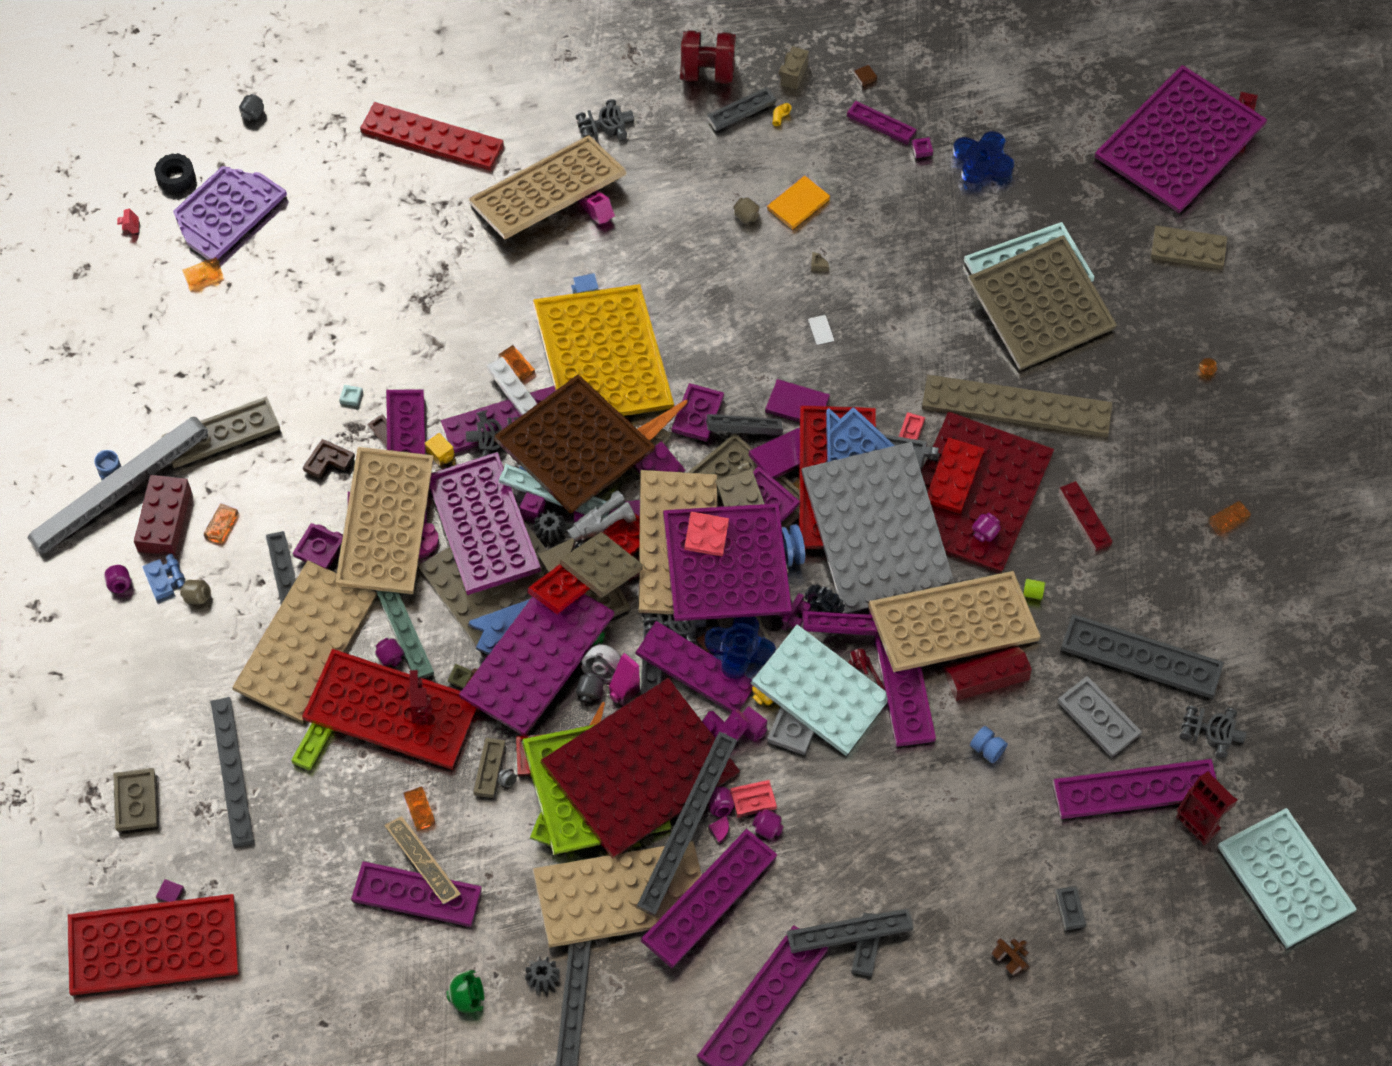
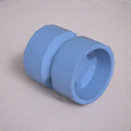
[94,449,122,480]
[970,726,1008,763]

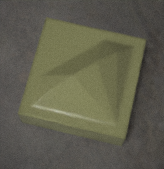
[447,663,472,689]

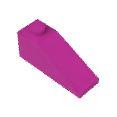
[578,190,615,224]
[609,653,640,706]

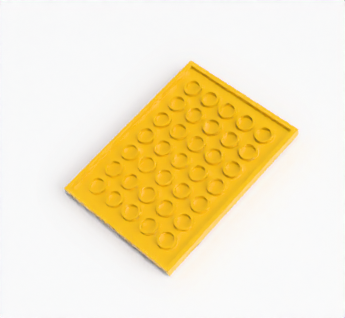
[533,284,674,416]

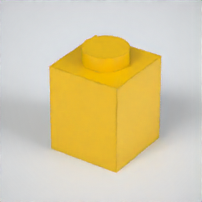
[424,433,455,467]

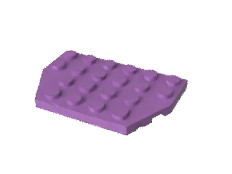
[173,166,287,263]

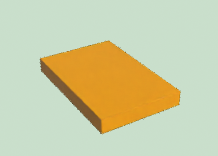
[767,175,830,230]

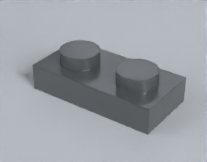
[1055,886,1086,930]

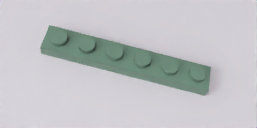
[375,590,434,679]

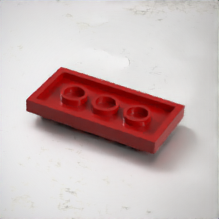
[927,437,984,514]

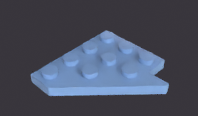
[826,407,895,462]
[468,599,530,655]

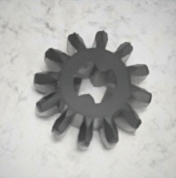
[533,510,566,543]
[525,956,560,992]

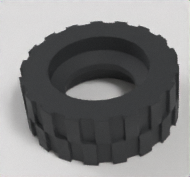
[154,153,195,193]

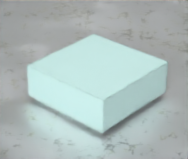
[339,384,363,407]

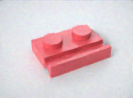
[730,780,777,818]

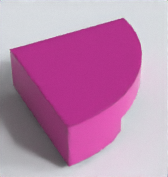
[708,816,729,844]

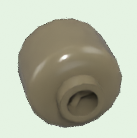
[733,197,760,224]
[180,579,211,605]

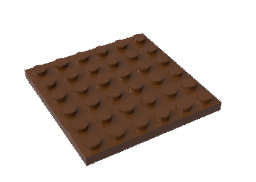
[494,374,655,513]

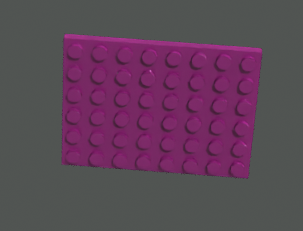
[1094,65,1267,213]

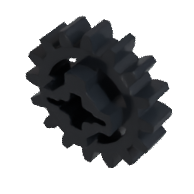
[804,584,845,613]

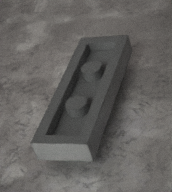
[851,912,880,977]

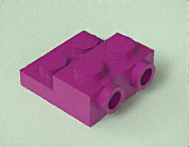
[292,523,343,569]

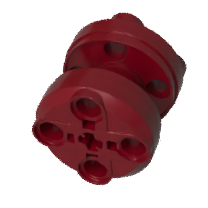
[680,30,736,84]

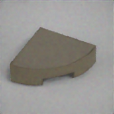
[811,252,829,272]

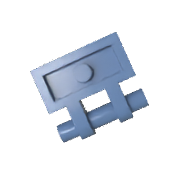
[142,554,185,600]

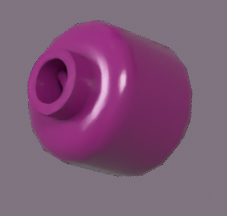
[972,513,1001,542]
[104,564,131,593]
[375,637,404,667]
[707,786,734,817]
[752,809,784,839]

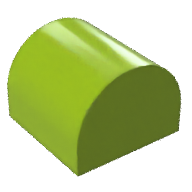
[1023,579,1045,600]

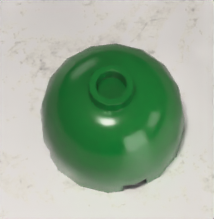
[446,970,485,1013]

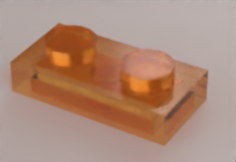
[182,257,223,287]
[498,345,535,382]
[1208,500,1251,536]
[203,503,238,543]
[403,786,436,831]

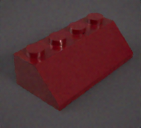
[942,646,1032,701]

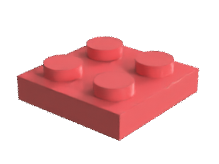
[684,512,729,556]

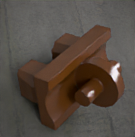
[991,938,1030,976]

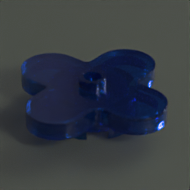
[953,131,1014,184]
[704,616,776,679]

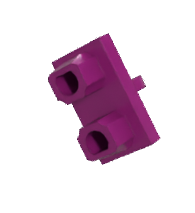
[778,593,811,631]

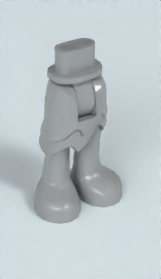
[567,491,636,542]

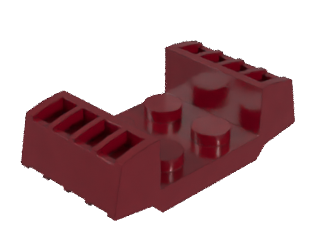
[1176,771,1238,846]

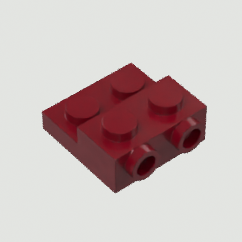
[409,670,432,725]

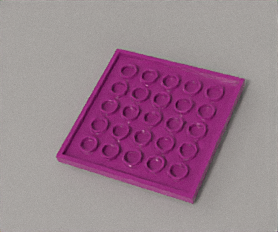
[663,503,792,621]

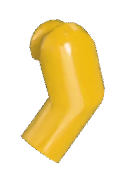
[772,103,792,126]

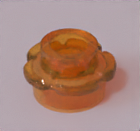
[1199,358,1217,376]

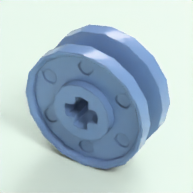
[781,524,805,567]

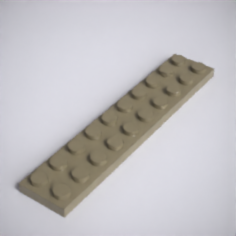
[922,374,1112,437]

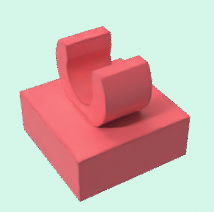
[117,208,139,234]

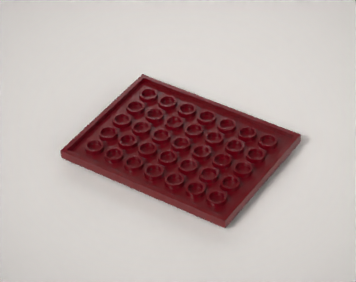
[921,411,1054,574]
[540,678,740,859]

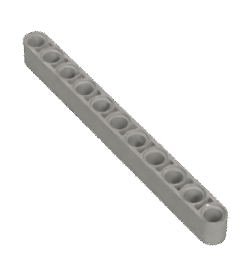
[27,416,208,554]

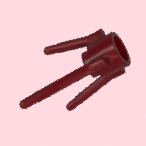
[848,649,885,690]

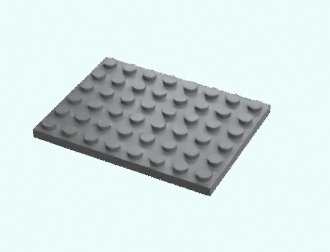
[801,442,954,614]

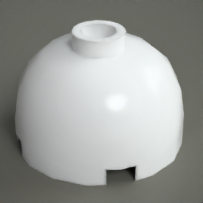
[581,644,620,684]

